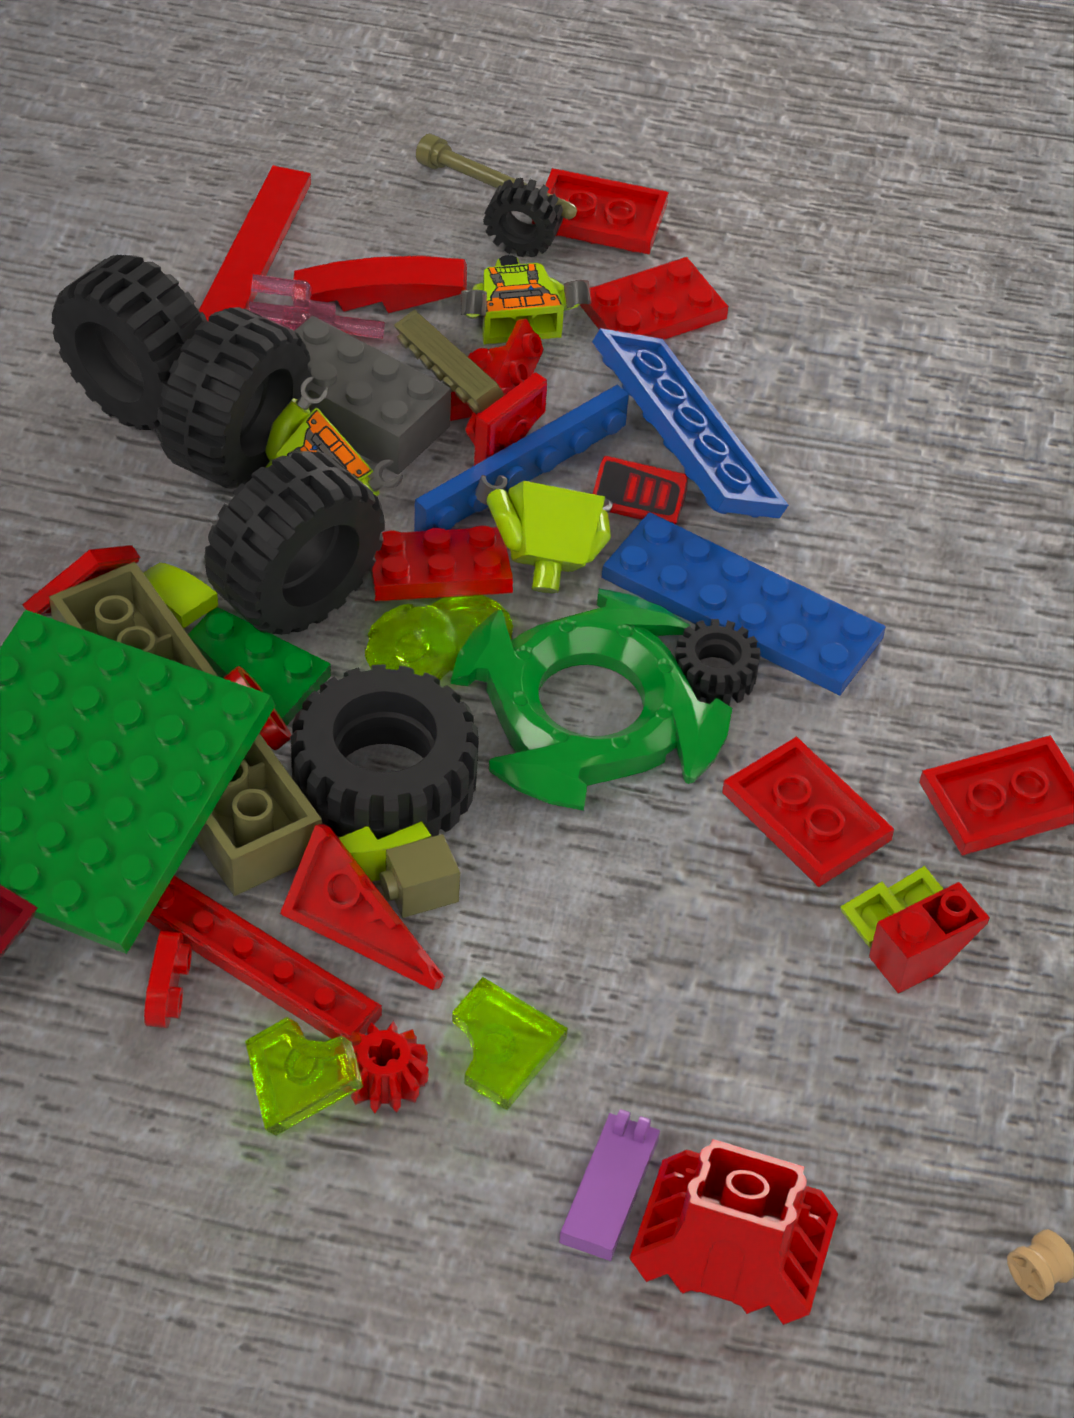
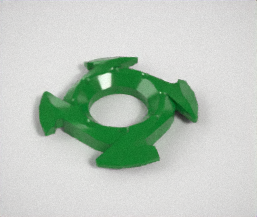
[450,588,733,811]

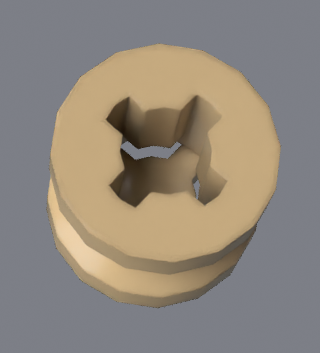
[1007,1229,1074,1300]

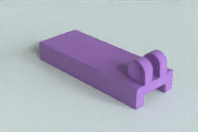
[559,1109,660,1261]

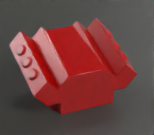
[629,1139,838,1325]

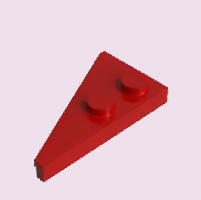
[280,824,445,990]

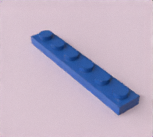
[414,384,629,531]

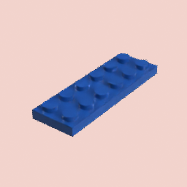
[592,328,789,519]
[601,512,886,696]

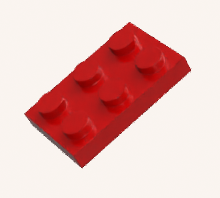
[532,168,669,255]
[580,257,729,340]
[371,525,513,601]
[919,735,1074,856]
[722,736,894,887]

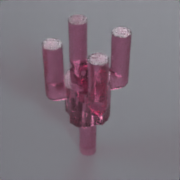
[248,274,385,339]

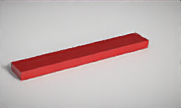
[198,165,311,321]
[147,875,382,1047]

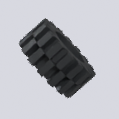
[483,178,563,257]
[675,619,760,706]

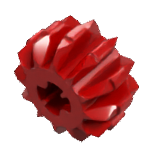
[339,1020,429,1114]

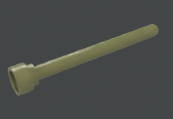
[416,133,577,219]

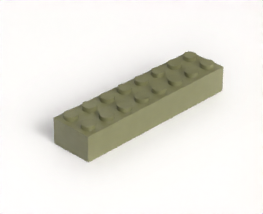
[49,562,322,896]

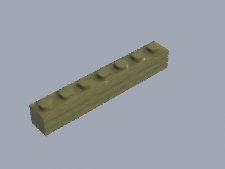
[394,309,504,415]

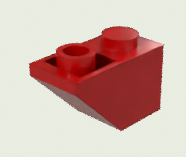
[869,882,990,994]

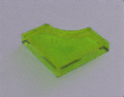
[452,977,568,1110]
[245,1016,363,1136]

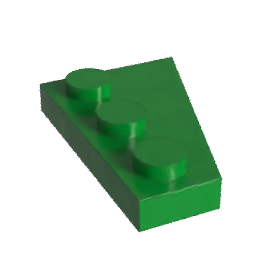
[188,607,331,726]

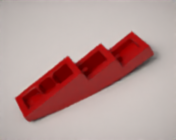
[292,256,467,314]

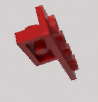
[450,318,544,446]

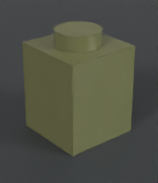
[380,834,460,918]

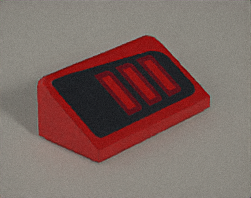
[593,456,688,525]

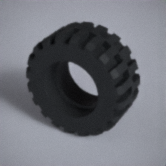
[51,255,208,430]
[157,307,311,489]
[204,451,385,635]
[290,664,479,840]

